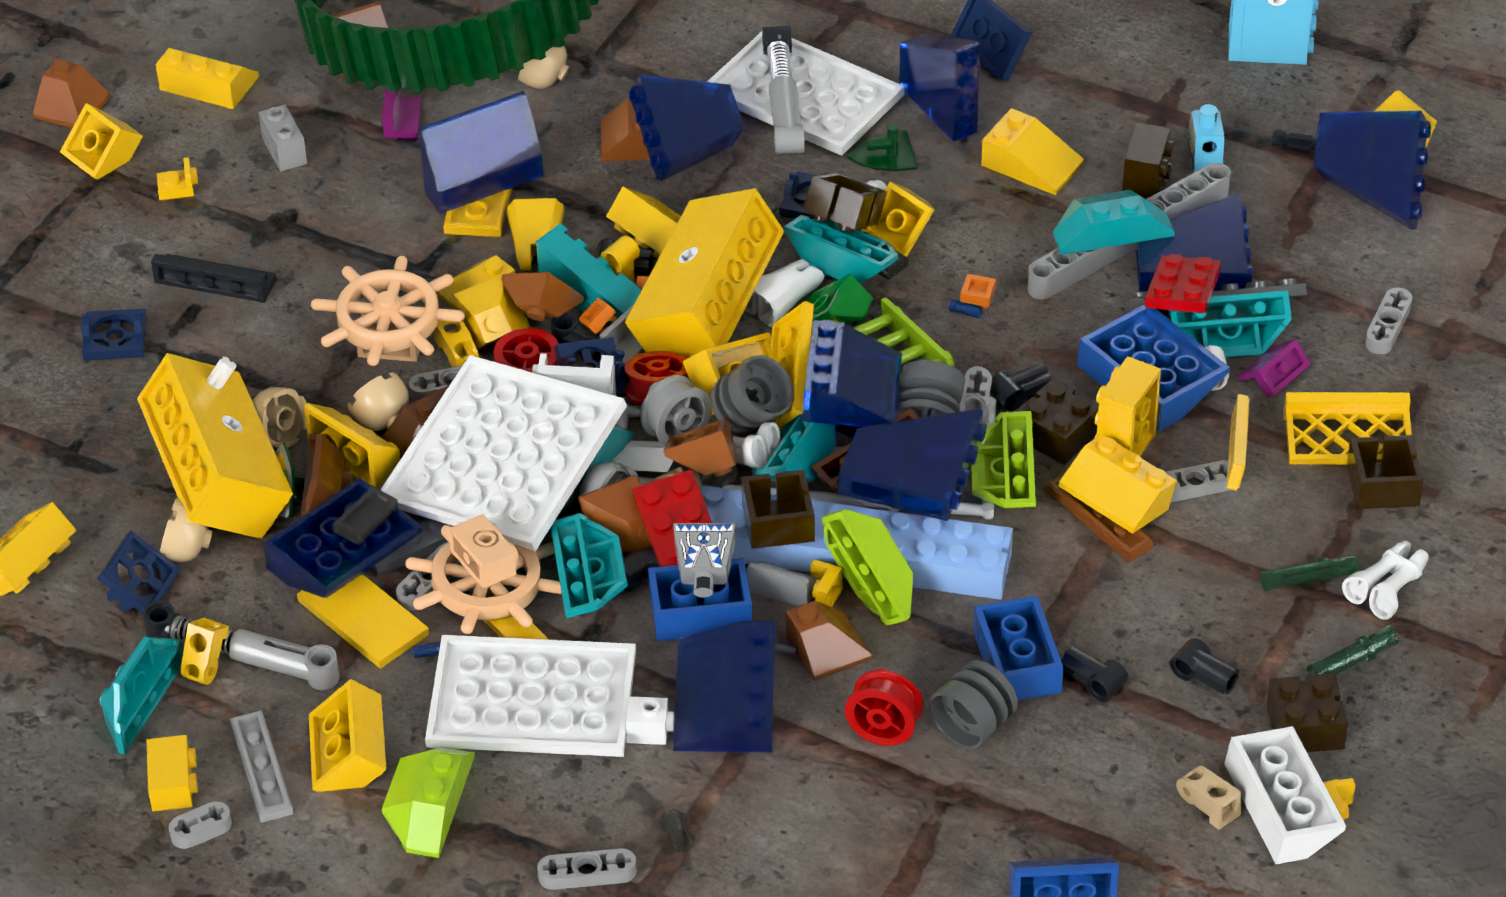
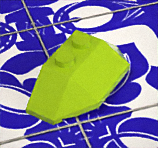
[971,411,1036,508]
[821,509,913,626]
[382,747,475,858]

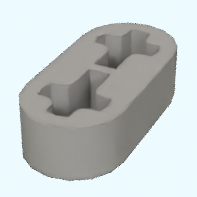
[168,801,232,849]

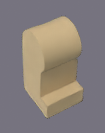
[1176,766,1241,830]

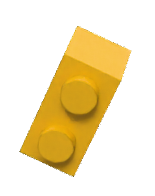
[147,735,198,812]

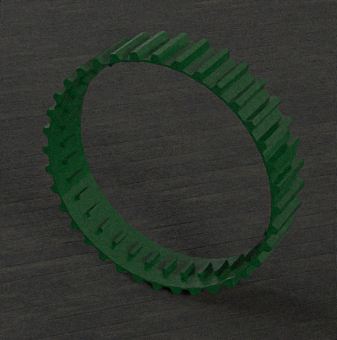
[295,0,599,93]

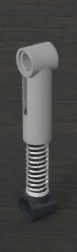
[762,25,805,155]
[142,601,340,690]

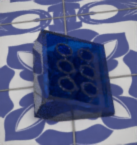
[419,91,544,214]
[802,320,902,430]
[264,478,423,598]
[673,621,776,753]

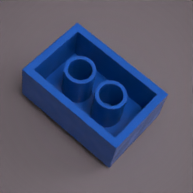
[648,558,752,641]
[973,595,1063,700]

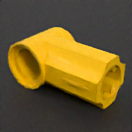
[601,235,640,284]

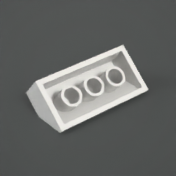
[1224,726,1346,864]

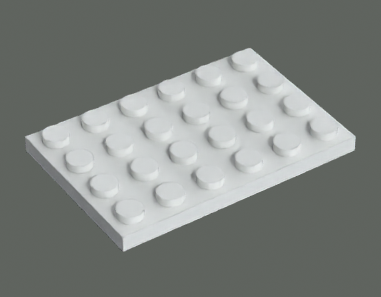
[702,31,905,156]
[425,635,636,757]

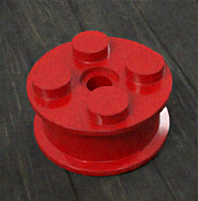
[494,328,559,372]
[625,351,688,405]
[845,668,924,746]

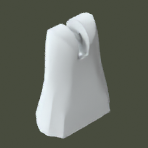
[745,259,824,327]

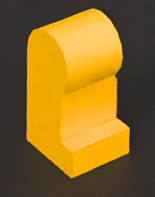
[434,321,479,368]
[181,617,229,685]

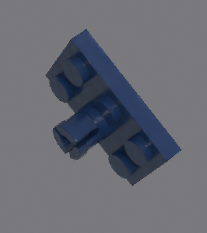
[950,0,1032,81]

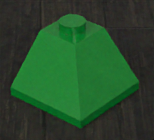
[807,274,873,332]

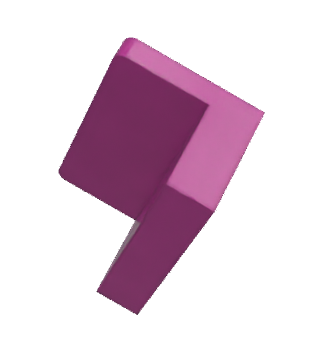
[382,87,422,138]
[1238,339,1311,398]

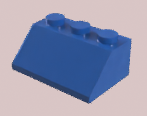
[1008,857,1119,897]

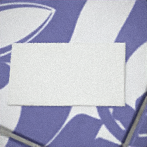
[617,446,673,472]

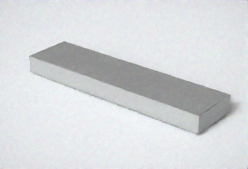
[230,710,293,823]

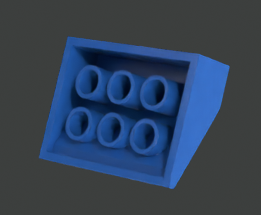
[1077,304,1230,432]

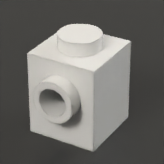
[625,697,674,745]

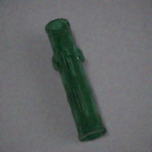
[1260,554,1359,591]
[1307,626,1399,675]

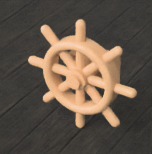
[311,256,465,366]
[405,514,562,634]

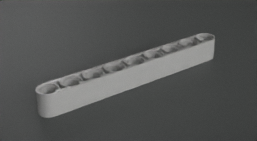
[1027,163,1231,300]

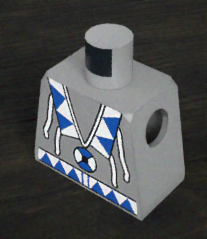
[673,523,736,598]

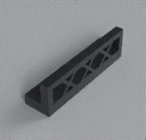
[151,253,277,303]

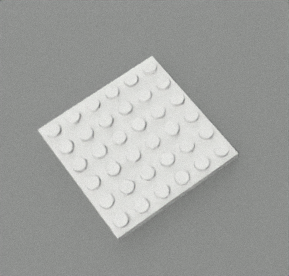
[377,355,627,551]

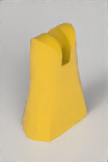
[506,198,565,271]

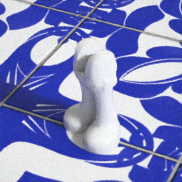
[732,422,781,468]
[1342,540,1429,620]

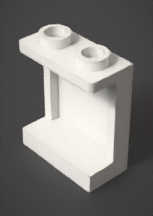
[532,353,616,396]

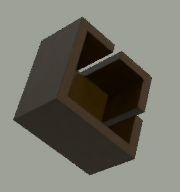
[1122,122,1174,199]
[804,173,888,232]
[1016,378,1099,465]
[1347,435,1424,509]
[741,469,815,549]
[1267,673,1348,752]

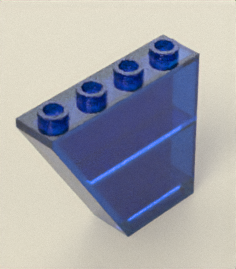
[899,33,980,142]
[629,75,745,181]
[1314,111,1431,230]
[1136,194,1252,292]
[838,409,987,521]

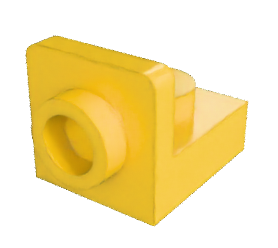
[157,157,198,200]
[810,559,843,607]
[1323,778,1355,821]

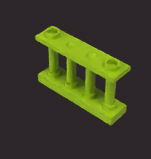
[825,297,954,408]

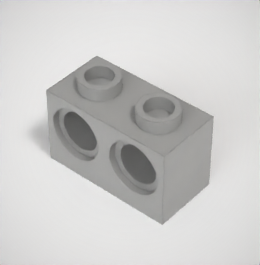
[258,105,307,172]

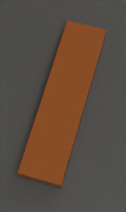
[1047,474,1153,563]

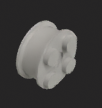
[640,375,712,446]

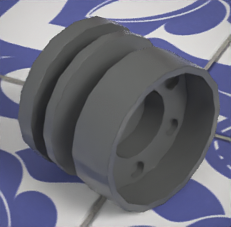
[711,355,793,435]
[893,360,965,437]
[929,660,1018,749]

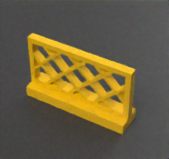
[1283,392,1412,465]

